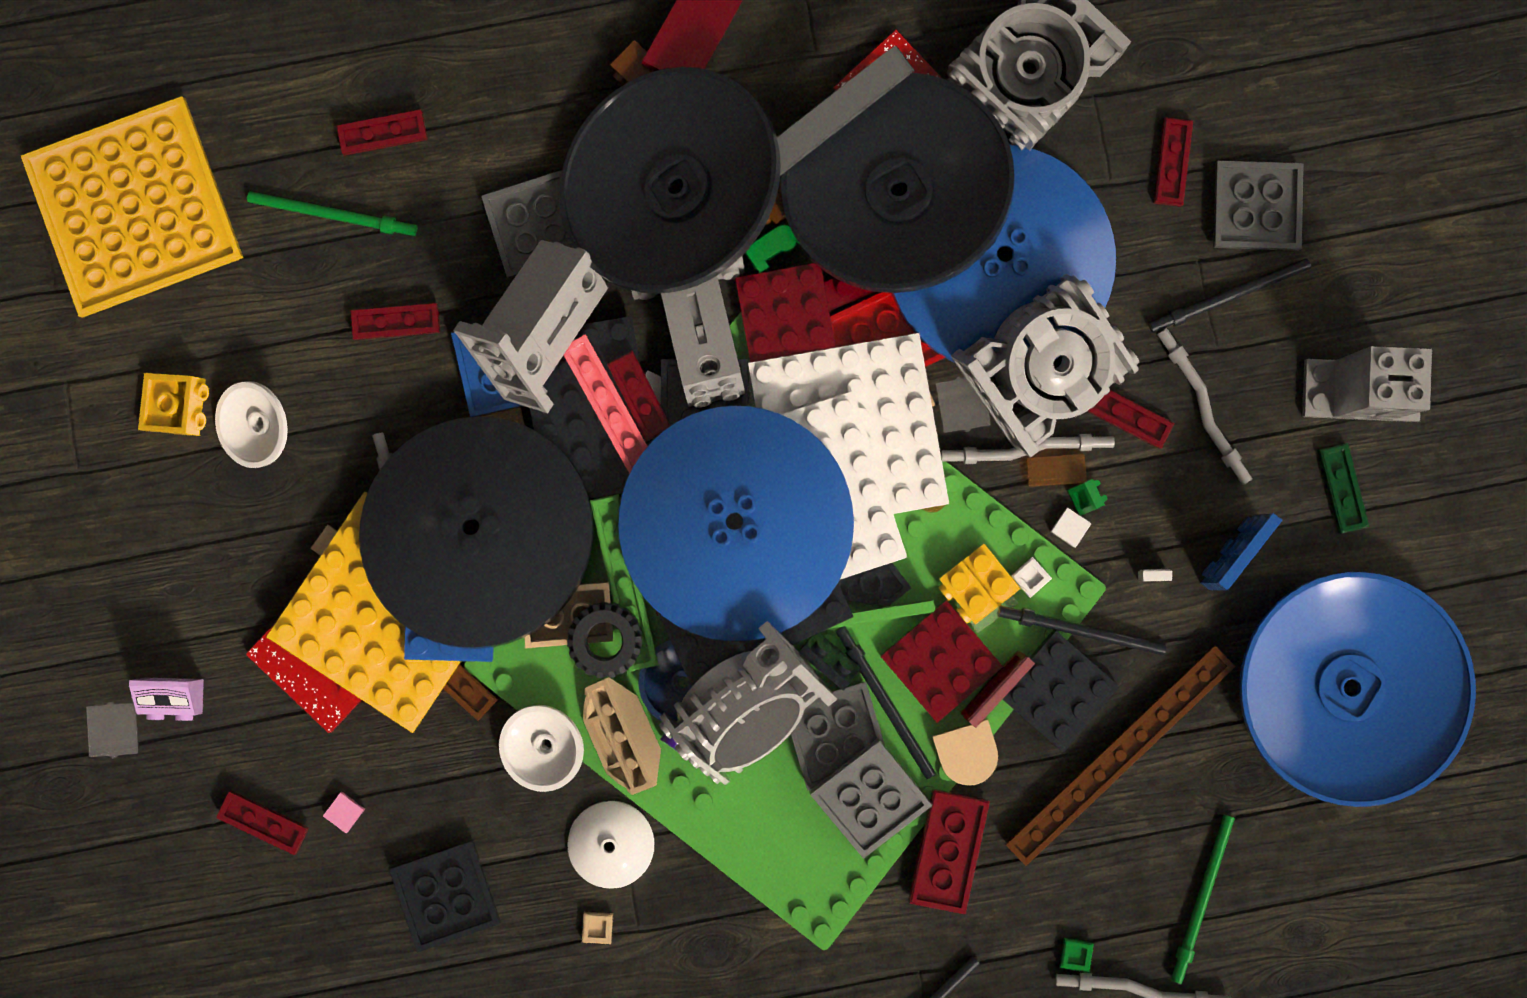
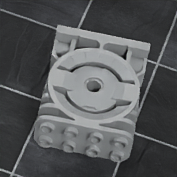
[947,0,1131,151]
[951,274,1139,458]
[659,621,837,785]

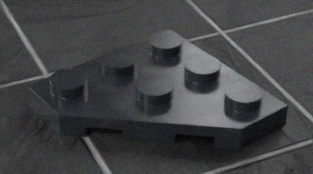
[838,563,911,606]

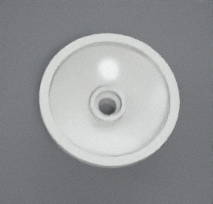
[215,381,287,468]
[499,705,584,792]
[567,801,654,888]

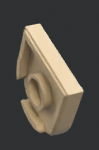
[932,719,998,785]

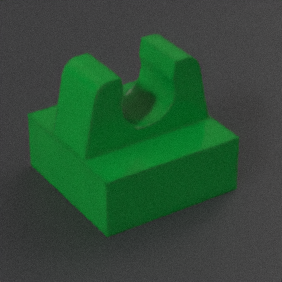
[1068,479,1107,516]

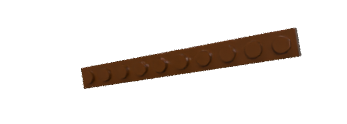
[1005,645,1235,866]

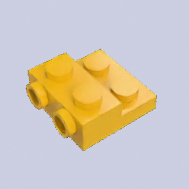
[138,373,209,436]
[938,544,1021,625]

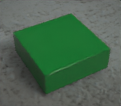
[1059,937,1094,972]

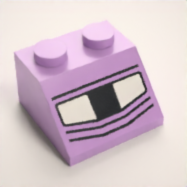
[129,678,204,721]

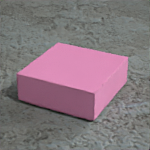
[323,792,365,833]

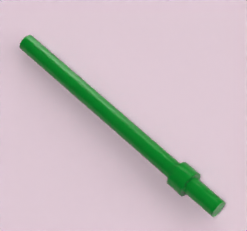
[247,191,417,236]
[1171,814,1235,984]

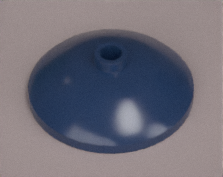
[638,640,692,721]

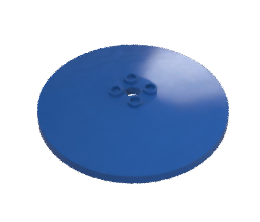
[892,144,1116,371]
[618,406,854,642]
[1239,572,1476,807]

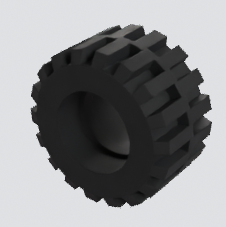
[567,602,643,679]

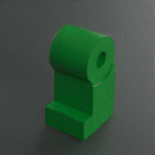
[744,225,797,274]

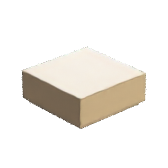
[582,912,613,944]

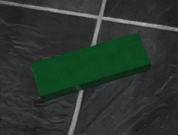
[1318,443,1370,534]

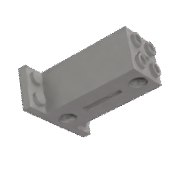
[454,240,608,413]
[631,256,745,408]
[1302,346,1432,422]

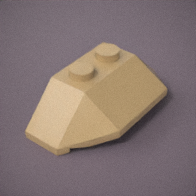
[583,677,661,795]

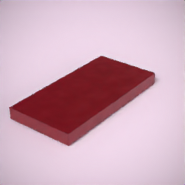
[641,0,743,71]
[908,789,990,914]

